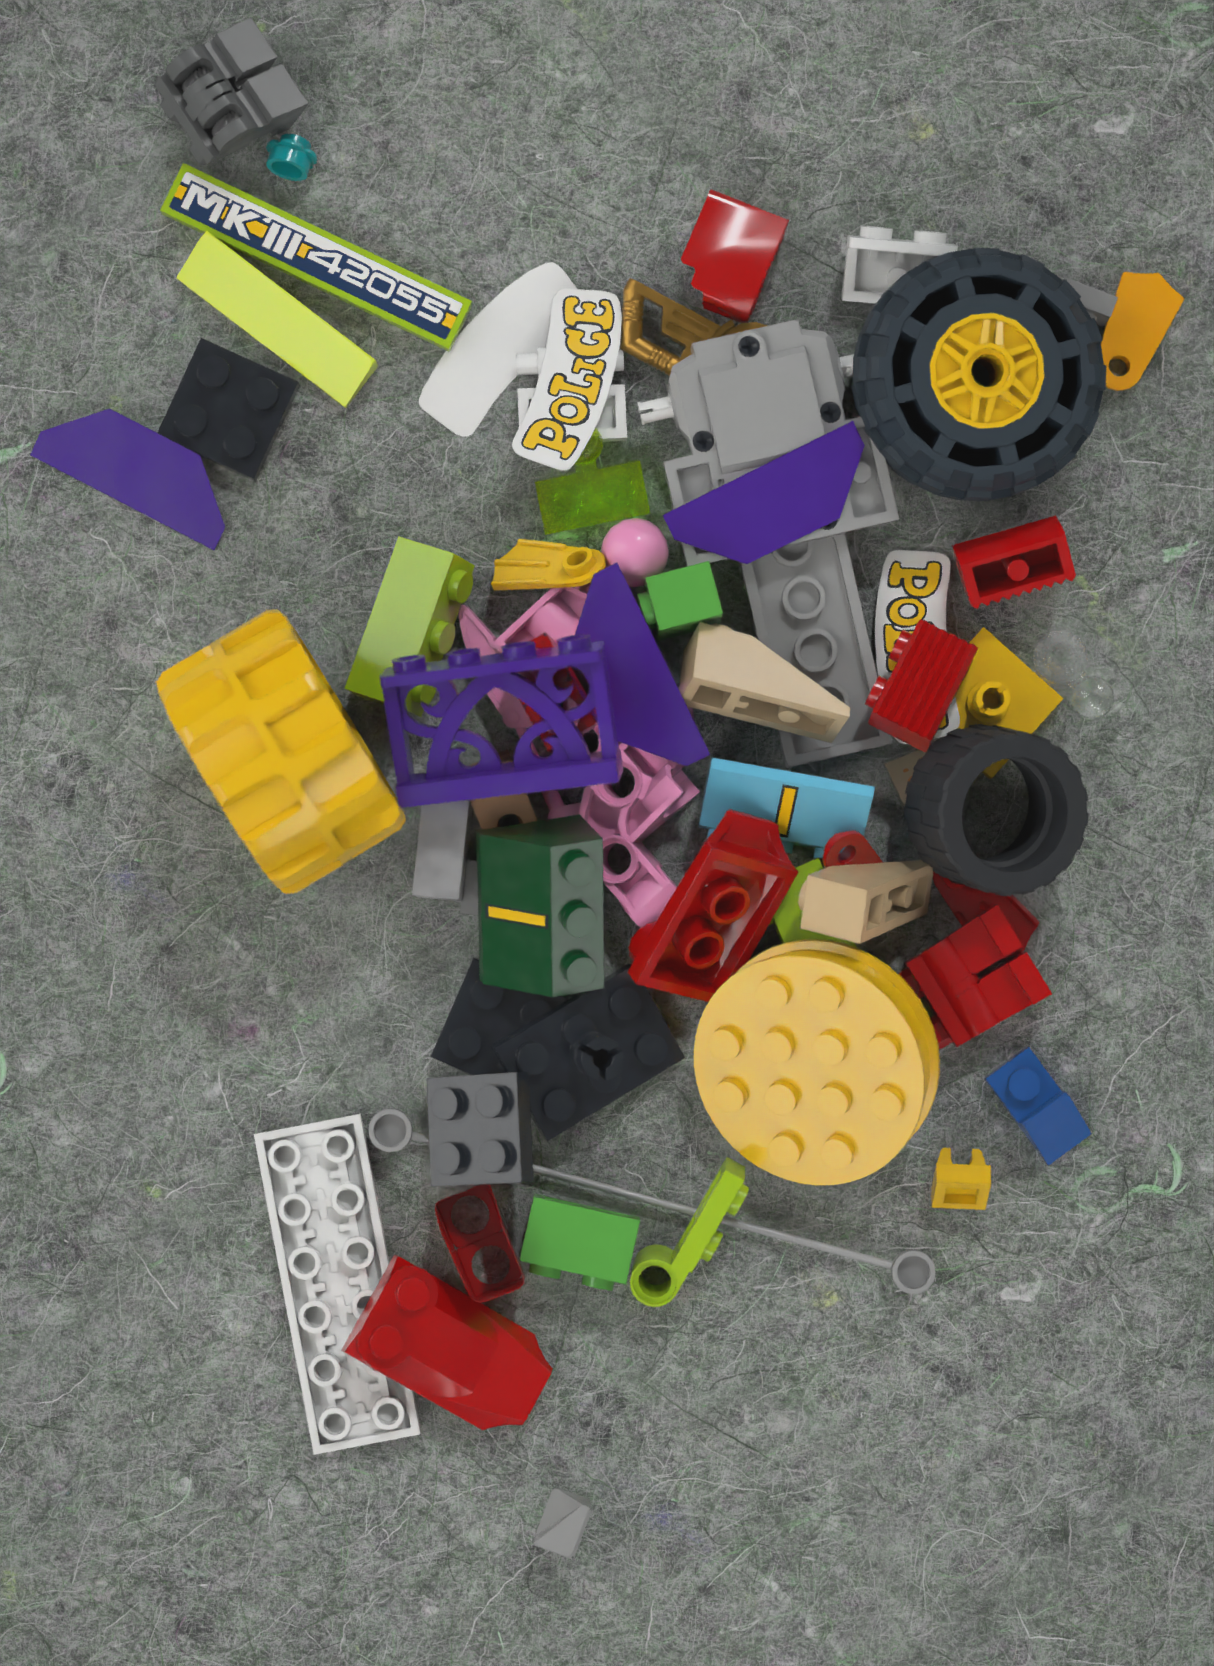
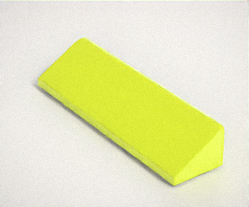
[176,231,378,408]

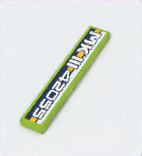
[160,163,473,352]

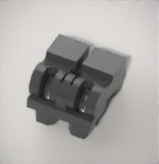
[154,17,309,165]

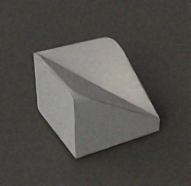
[534,1488,592,1559]

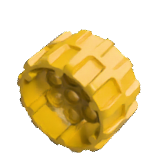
[156,609,406,894]

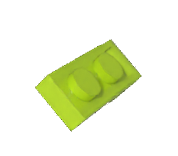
[630,1156,749,1307]

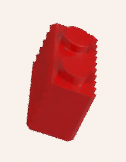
[952,515,1076,609]
[865,619,978,753]

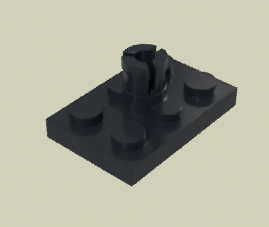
[491,963,685,1141]

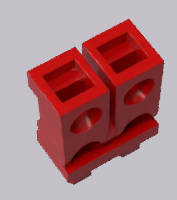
[898,904,1052,1049]

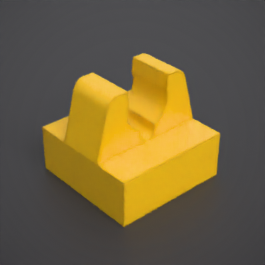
[931,1147,991,1210]

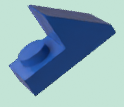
[984,1046,1092,1165]

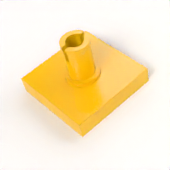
[943,627,1064,779]

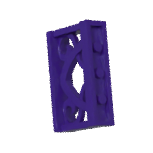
[379,634,623,808]

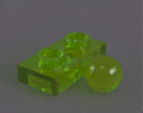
[534,428,651,535]

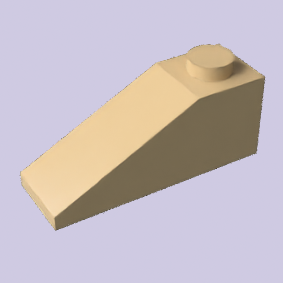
[679,622,850,743]
[798,860,933,944]

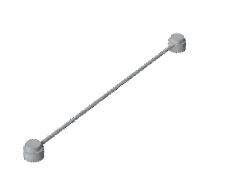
[368,1108,936,1294]

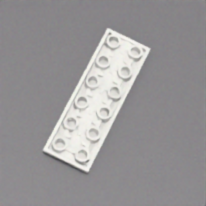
[254,1114,421,1455]

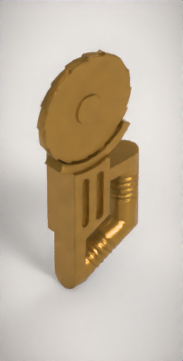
[620,278,767,376]

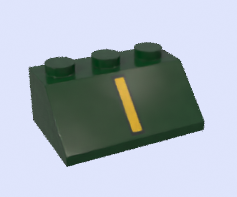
[476,814,604,997]

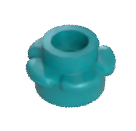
[266,134,318,181]

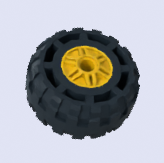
[851,248,1107,501]

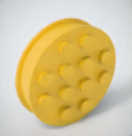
[693,939,940,1185]

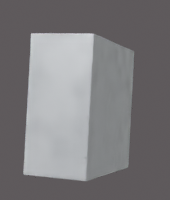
[412,801,473,902]

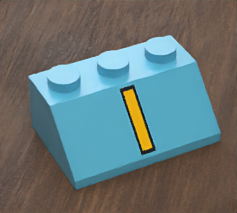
[698,758,875,860]

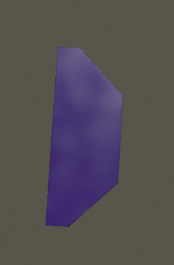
[30,408,225,551]
[663,421,865,564]
[575,563,710,766]

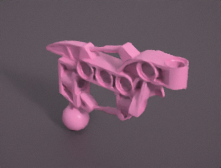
[458,518,700,928]

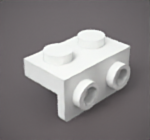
[841,226,958,303]

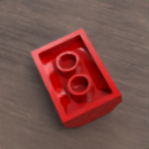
[628,809,799,1002]
[341,1255,553,1430]

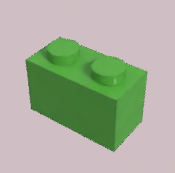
[637,561,723,641]
[519,1194,640,1291]

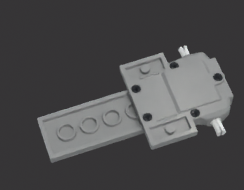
[637,319,899,768]

